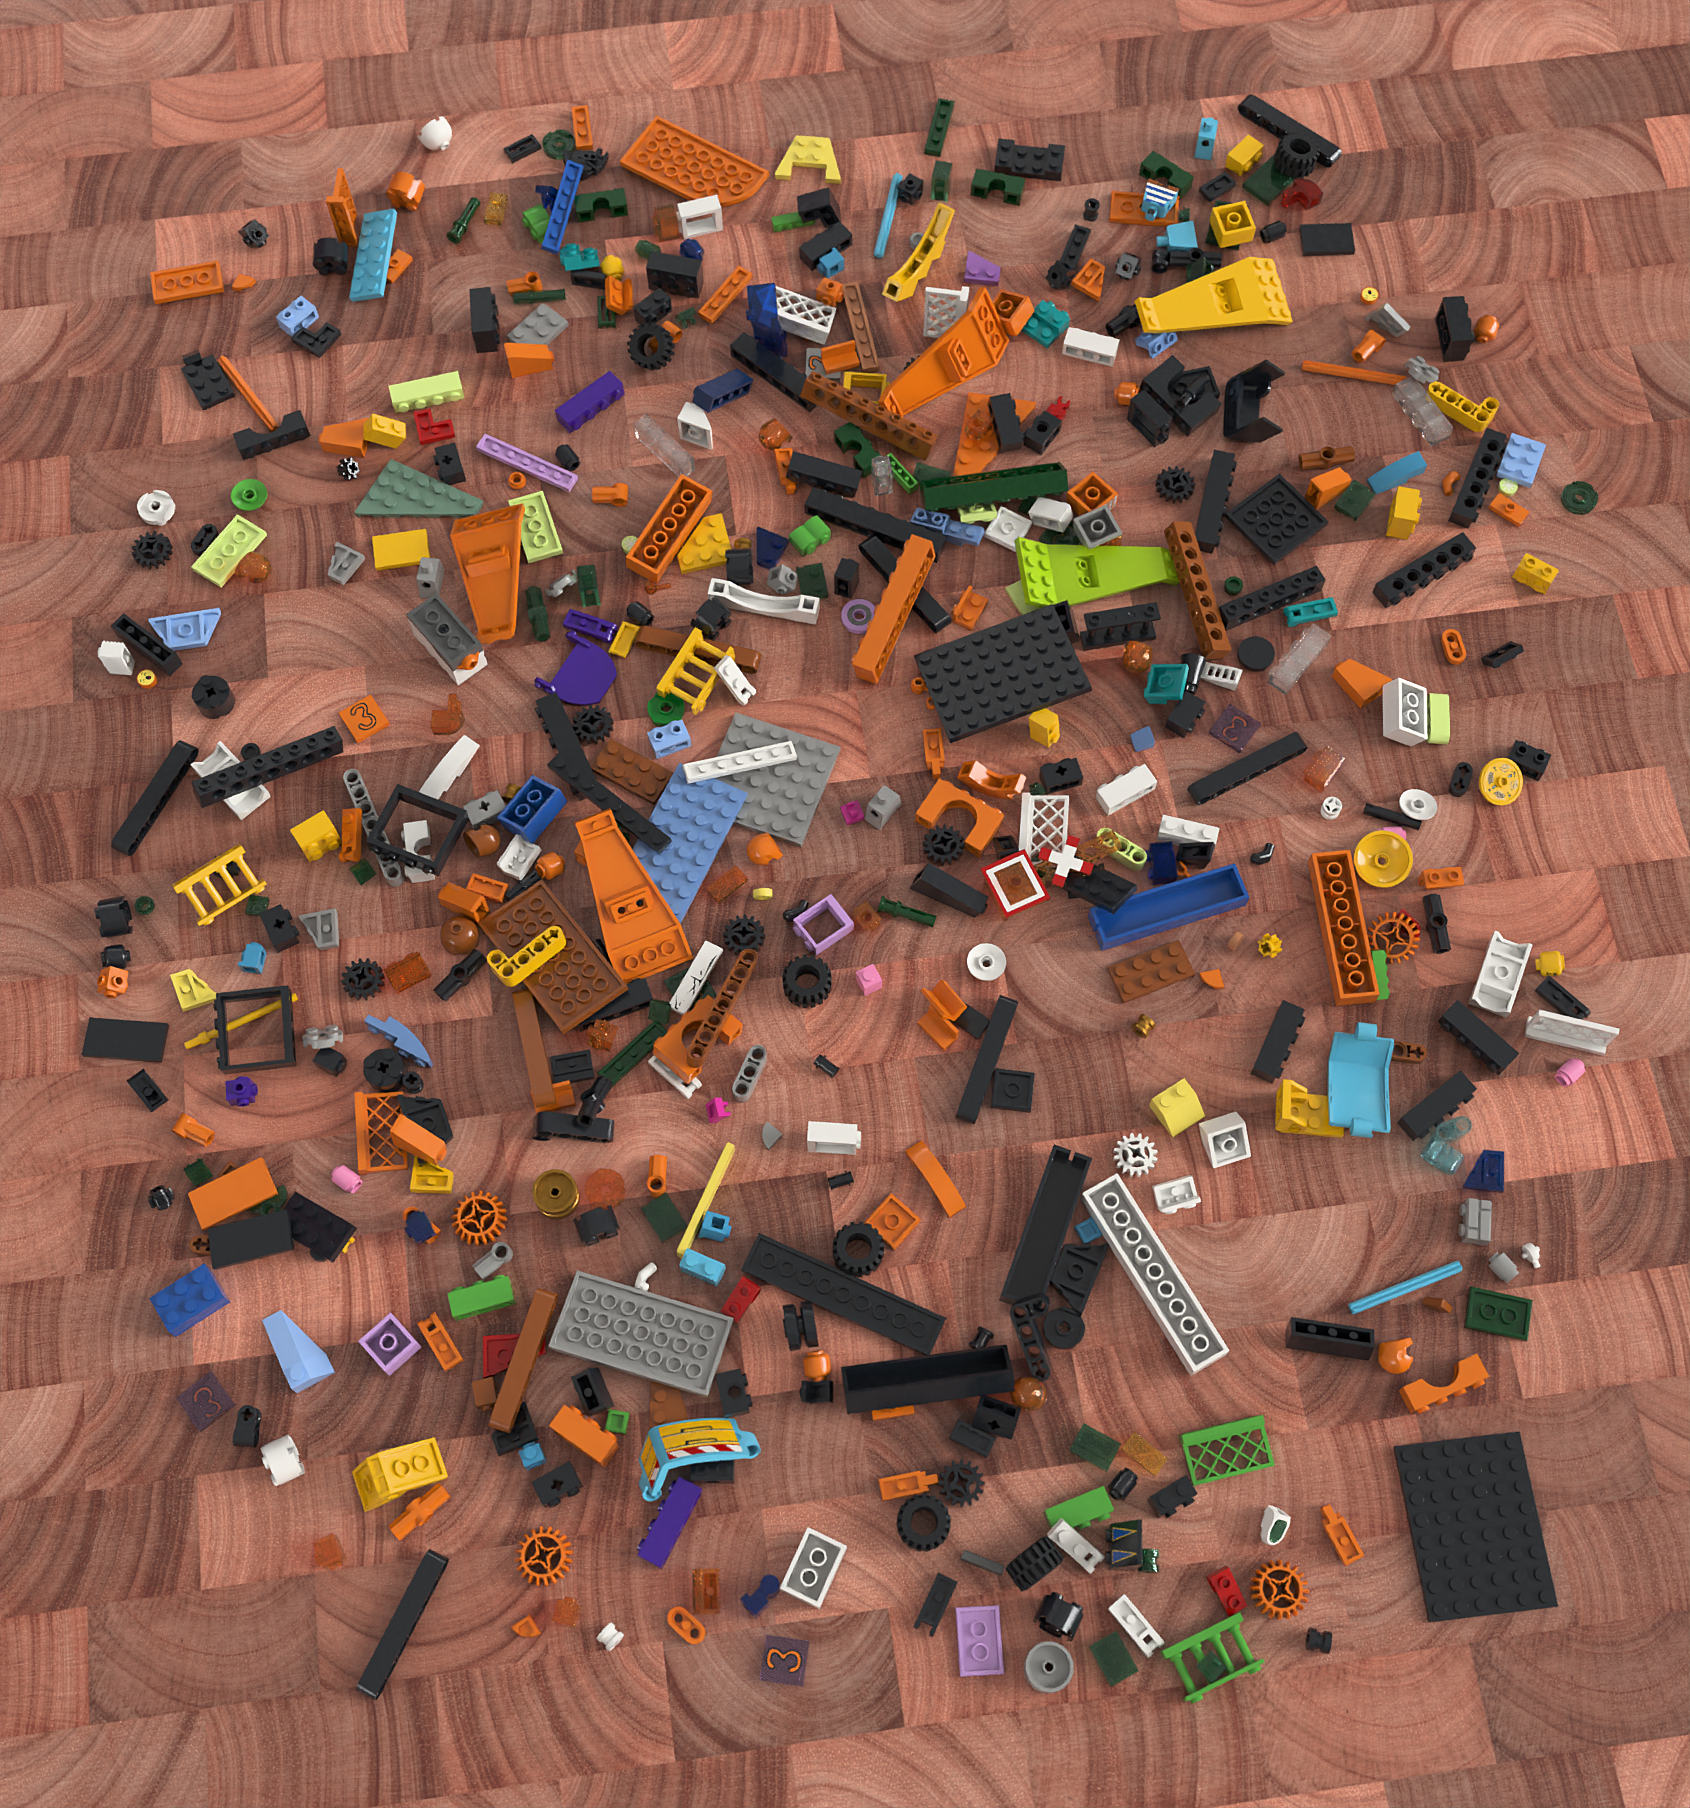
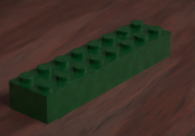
[919,462,1068,512]

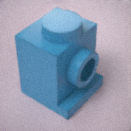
[817,247,844,278]
[238,942,267,974]
[698,1211,732,1243]
[519,1442,547,1471]

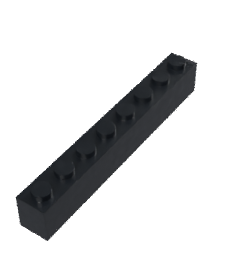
[805,487,946,563]

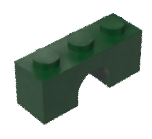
[1139,151,1194,200]
[970,169,1025,206]
[574,188,628,223]
[834,422,882,479]

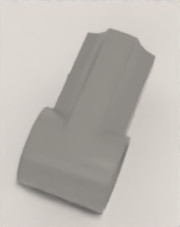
[472,1242,513,1280]

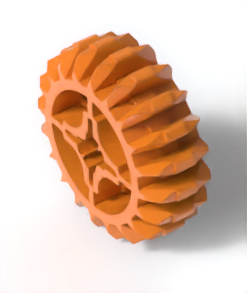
[1367,911,1421,964]
[451,1191,507,1246]
[515,1526,573,1587]
[1249,1559,1309,1621]

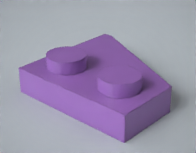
[964,251,1000,286]

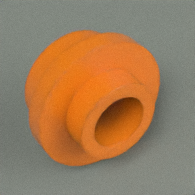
[508,472,526,489]

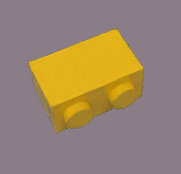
[1225,134,1264,177]
[363,414,406,449]
[1029,708,1060,748]

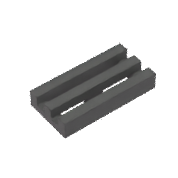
[961,1550,1004,1576]

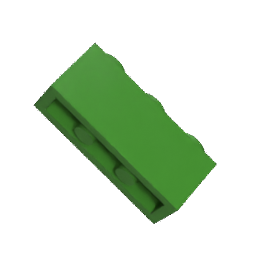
[447,1275,516,1321]
[1043,1486,1114,1530]

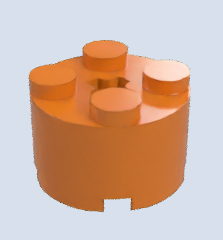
[386,171,425,212]

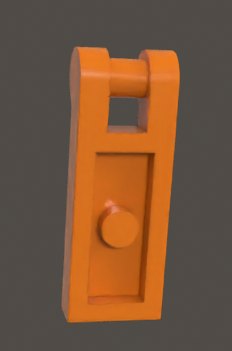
[339,808,362,863]
[417,1312,464,1372]

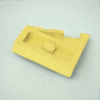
[170,969,216,1012]

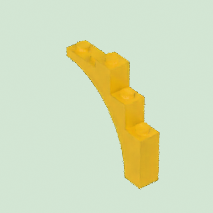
[882,203,955,302]

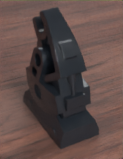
[562,148,609,181]

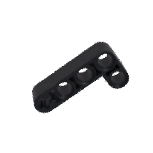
[532,1111,615,1143]
[1010,1293,1052,1382]

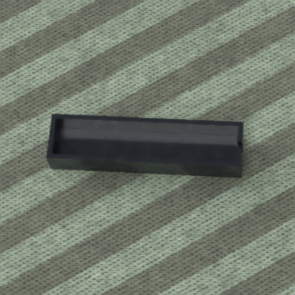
[999,1144,1092,1309]
[841,1344,1015,1414]

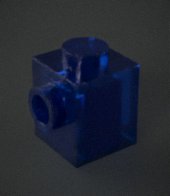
[404,1210,437,1244]

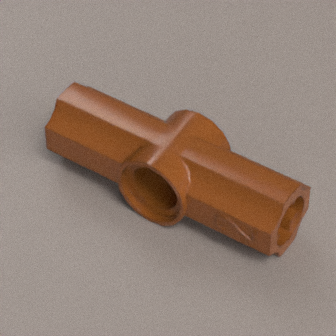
[1298,446,1355,470]

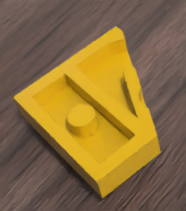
[410,1156,454,1194]

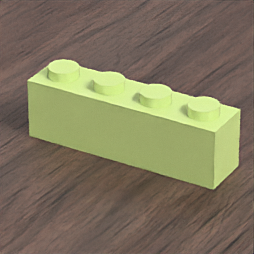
[389,371,464,413]

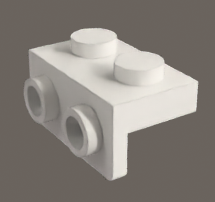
[497,834,542,881]
[1152,1175,1201,1214]

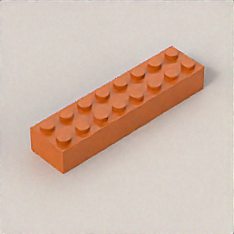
[851,534,935,685]
[1308,850,1380,1006]

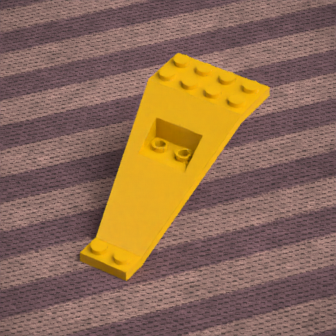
[1135,257,1293,334]

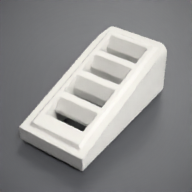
[1200,662,1243,691]

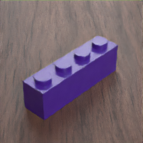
[555,371,625,433]
[637,1477,703,1569]

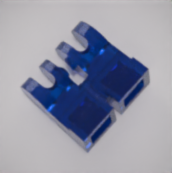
[740,1575,780,1619]

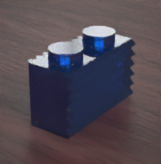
[1145,841,1178,885]

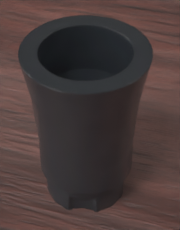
[1181,653,1206,695]

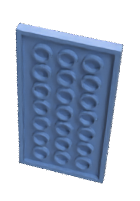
[632,763,748,924]

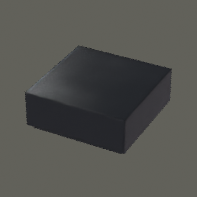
[182,350,202,365]

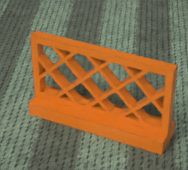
[326,168,358,247]
[354,1091,408,1176]

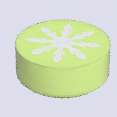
[1498,478,1518,497]
[622,536,638,554]

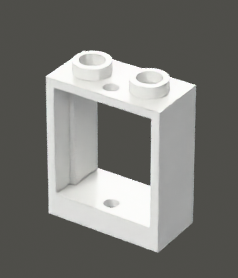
[675,195,723,239]
[807,1121,861,1155]

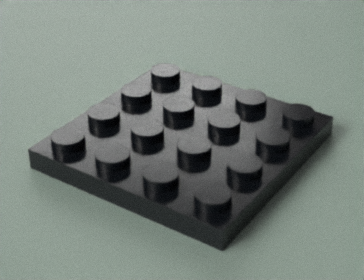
[1225,474,1329,565]

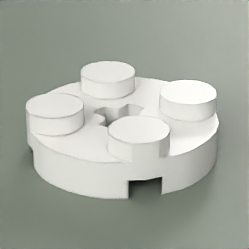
[137,490,175,526]

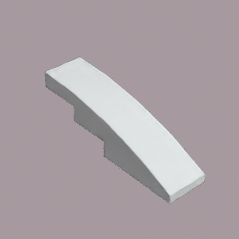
[419,735,480,799]

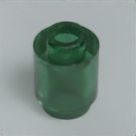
[635,240,662,260]

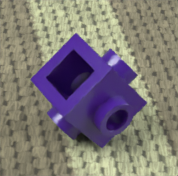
[225,1076,258,1107]

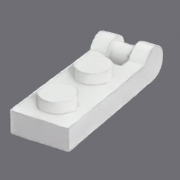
[714,655,757,706]
[648,1056,702,1099]
[1047,1518,1105,1574]
[1108,1594,1165,1658]

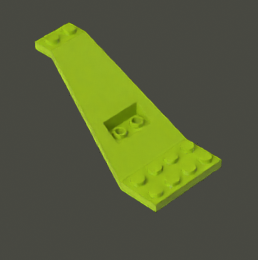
[1014,537,1180,608]

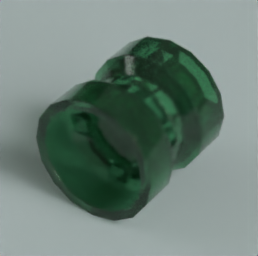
[1138,1549,1159,1573]

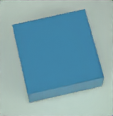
[1074,1217,1102,1244]

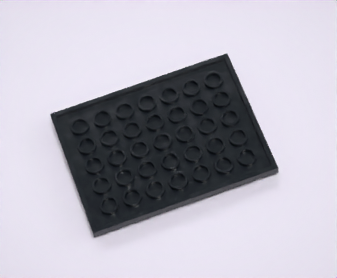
[914,604,1092,743]
[1393,1431,1559,1623]

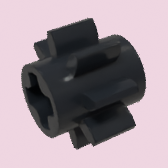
[336,457,360,480]
[148,1185,175,1211]

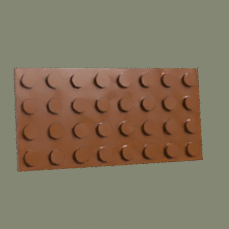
[478,880,628,1035]

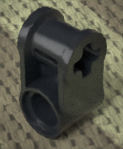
[233,1405,262,1448]

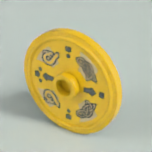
[1479,758,1523,805]

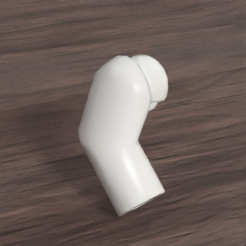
[635,1262,657,1291]

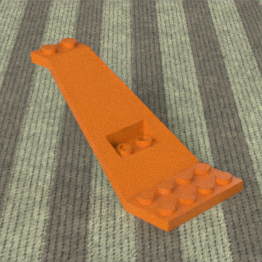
[878,287,1009,417]
[450,503,525,644]
[574,808,693,984]

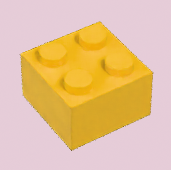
[1209,201,1256,248]
[1386,486,1422,540]
[290,810,342,862]

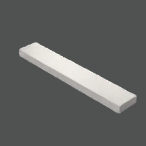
[682,741,797,784]

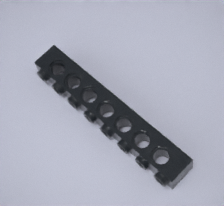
[192,726,343,808]

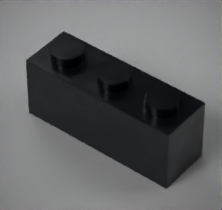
[799,221,852,271]
[987,393,1025,453]

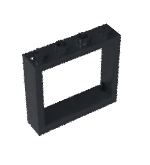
[366,784,469,876]
[213,985,297,1074]

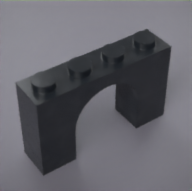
[1140,355,1222,436]

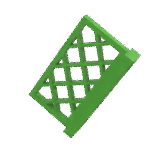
[1178,1415,1275,1486]

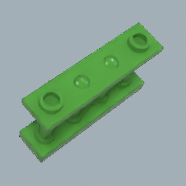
[1160,1612,1265,1704]

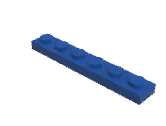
[541,160,584,255]

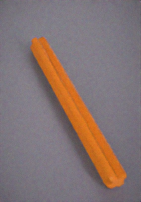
[217,356,279,432]
[1302,360,1407,386]

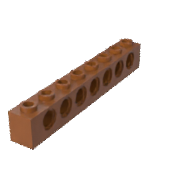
[800,371,938,461]
[1164,521,1231,659]

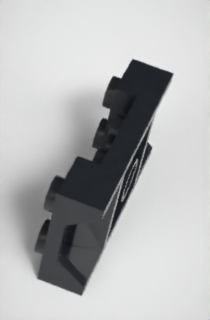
[994,138,1065,181]

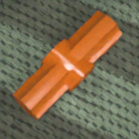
[388,1482,451,1541]

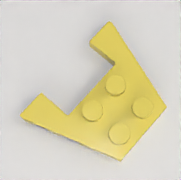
[775,135,841,184]

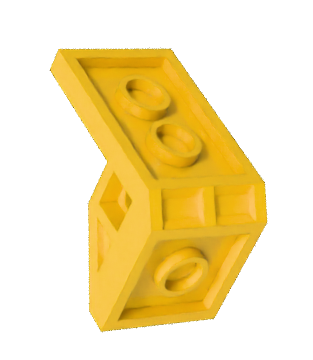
[1275,1079,1344,1138]
[352,1437,448,1512]

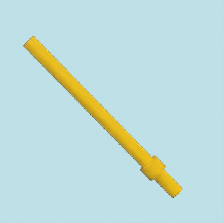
[184,993,298,1050]

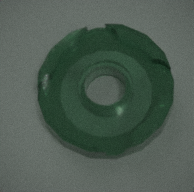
[542,129,576,160]
[1561,481,1598,515]

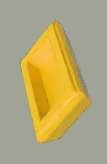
[609,621,639,658]

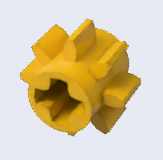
[1257,933,1283,958]

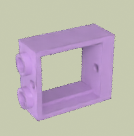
[793,894,854,955]

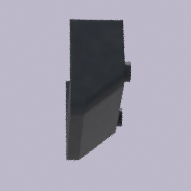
[1223,359,1285,443]

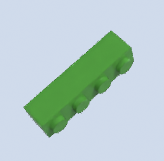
[771,212,815,232]
[882,453,918,495]
[1371,949,1390,1000]

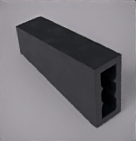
[910,863,988,918]

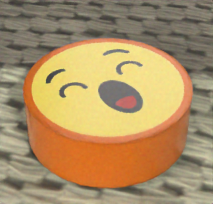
[1360,287,1379,305]
[137,669,157,689]

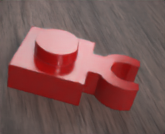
[1046,396,1070,420]

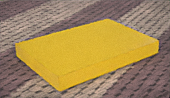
[372,529,430,571]

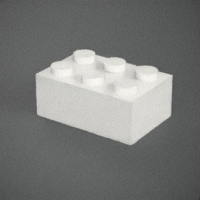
[1383,678,1427,746]
[780,1527,847,1610]

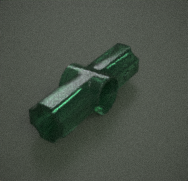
[525,586,551,642]

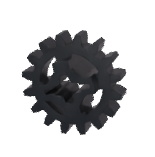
[1155,466,1195,504]
[132,531,173,570]
[573,705,614,745]
[923,824,964,866]
[723,914,765,955]
[341,958,385,1001]
[938,1459,985,1508]

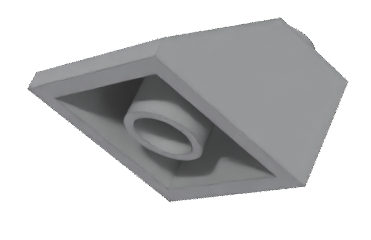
[1073,504,1123,549]

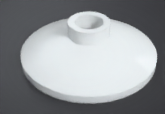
[1399,789,1437,820]
[967,943,1006,981]

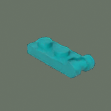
[1283,597,1338,627]

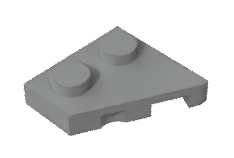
[1364,303,1410,337]
[327,542,365,585]
[299,908,339,950]

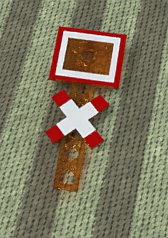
[980,830,1122,921]

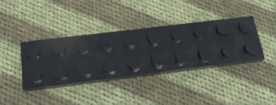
[741,1233,946,1355]

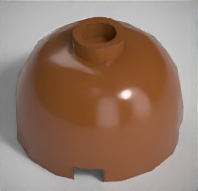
[440,916,479,955]

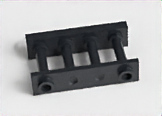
[1080,602,1161,651]

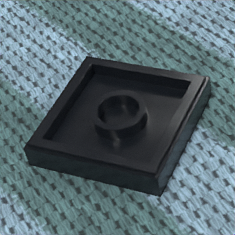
[991,1068,1035,1113]

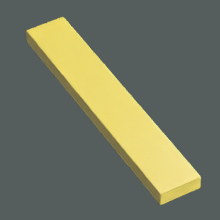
[677,1143,735,1258]

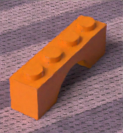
[1398,1354,1489,1414]

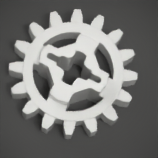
[1113,1133,1158,1178]

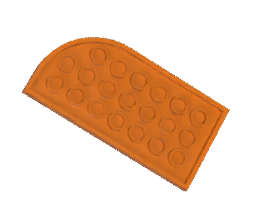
[620,115,769,207]

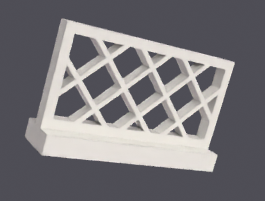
[759,284,837,345]
[923,286,969,338]
[1018,793,1069,870]
[1524,1010,1619,1056]

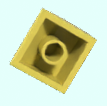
[1149,1078,1205,1138]

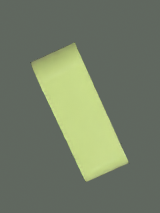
[1427,693,1450,745]
[1095,828,1147,871]

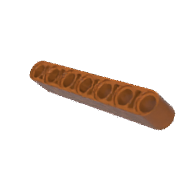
[634,625,762,674]
[686,949,757,1068]
[512,988,556,1108]
[489,1288,558,1433]

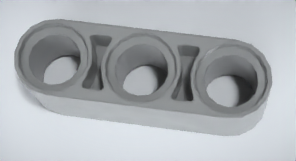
[732,1045,767,1103]

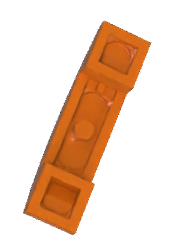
[905,1140,966,1218]

